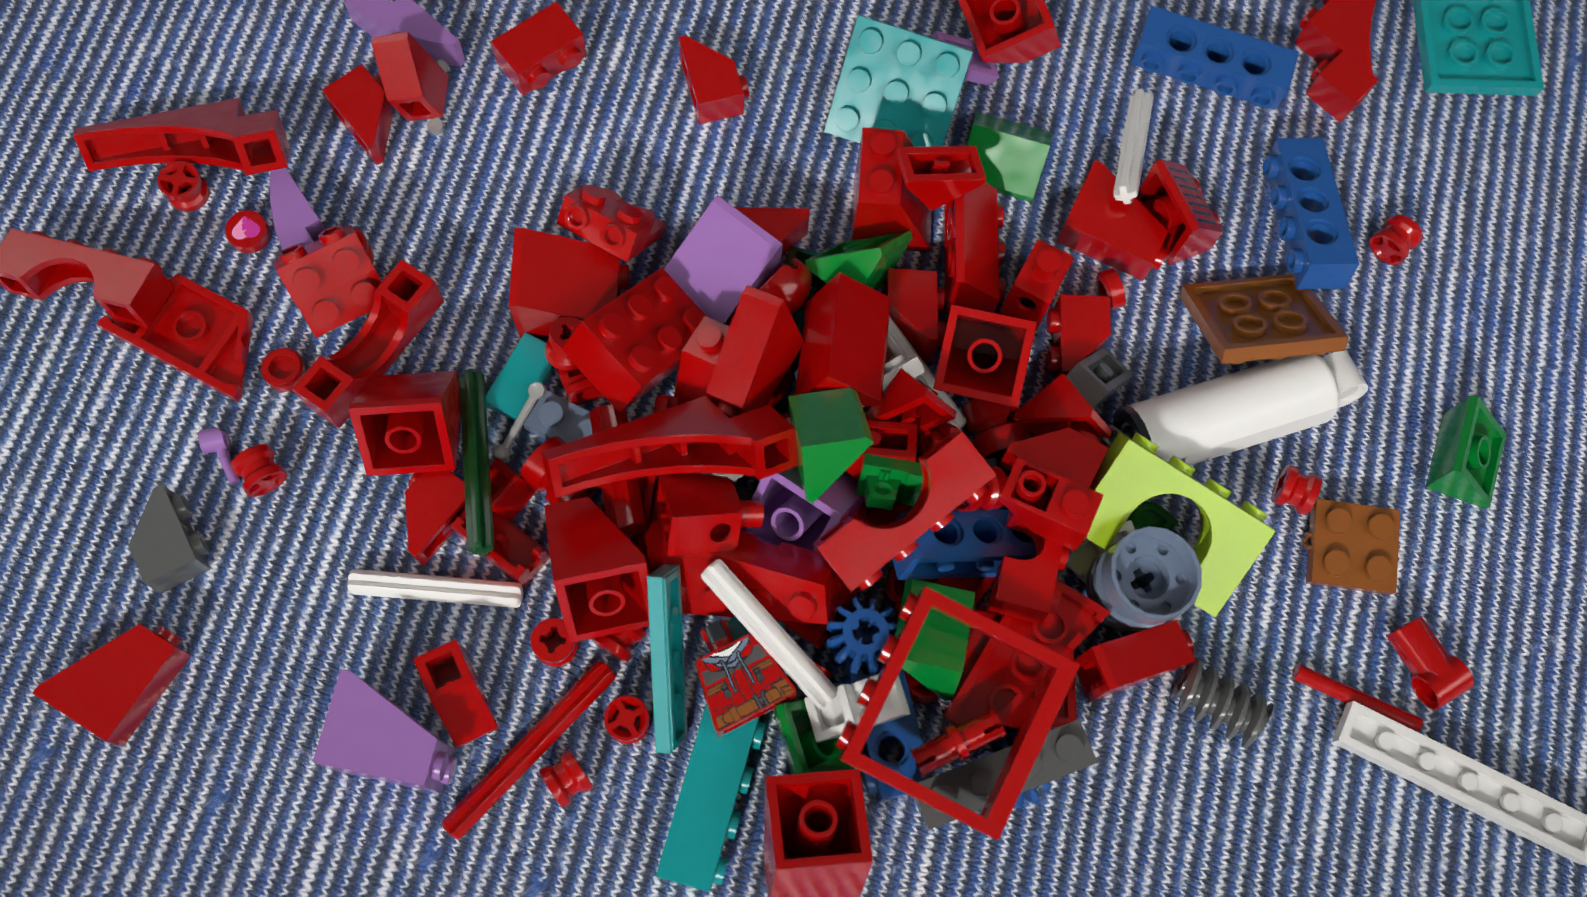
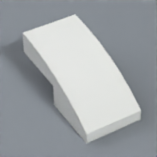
[804,674,910,742]

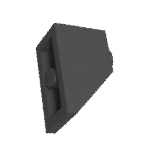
[1066,347,1134,411]

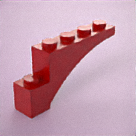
[1294,0,1379,123]
[73,98,290,175]
[541,396,798,498]

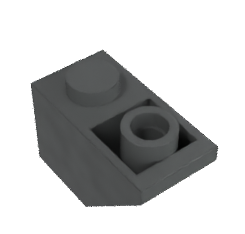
[128,484,211,594]

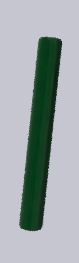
[459,369,494,557]

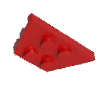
[97,274,253,402]

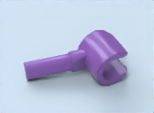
[198,428,240,485]

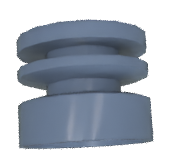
[1086,526,1202,633]

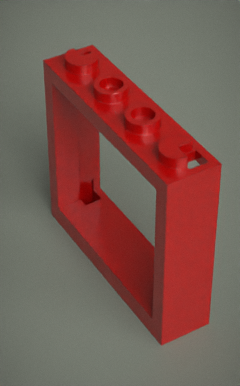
[835,586,1080,840]

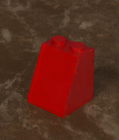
[851,127,932,252]
[508,228,629,339]
[933,304,1037,407]
[349,371,461,476]
[544,497,649,643]
[764,769,873,897]

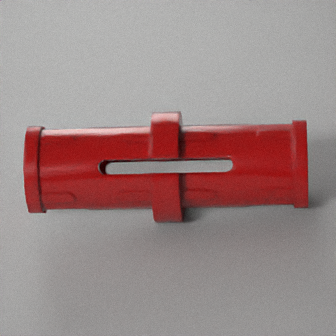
[909,708,1006,777]

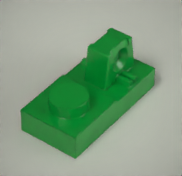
[856,453,922,511]

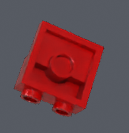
[556,184,667,262]
[273,225,382,338]

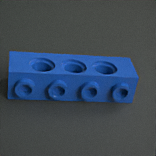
[1130,5,1299,110]
[1263,138,1359,289]
[893,508,1072,580]
[828,612,932,803]

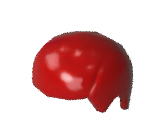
[759,258,812,314]

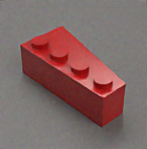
[645,518,840,624]

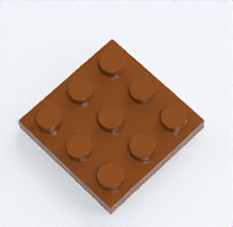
[1180,273,1348,364]

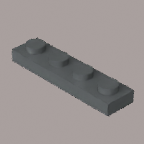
[914,719,1098,831]

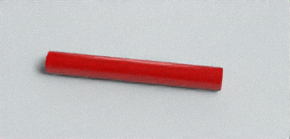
[1292,664,1423,732]

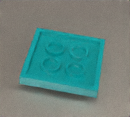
[1413,0,1544,96]
[824,14,974,147]

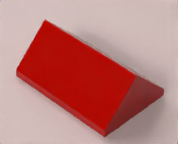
[795,272,891,406]

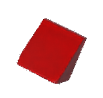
[490,457,536,522]

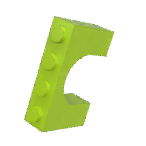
[1086,432,1276,617]

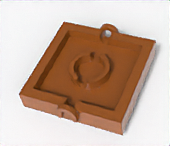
[1303,498,1401,595]

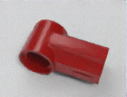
[1386,616,1474,710]

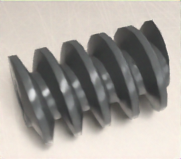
[1171,658,1273,749]

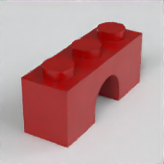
[988,510,1070,624]

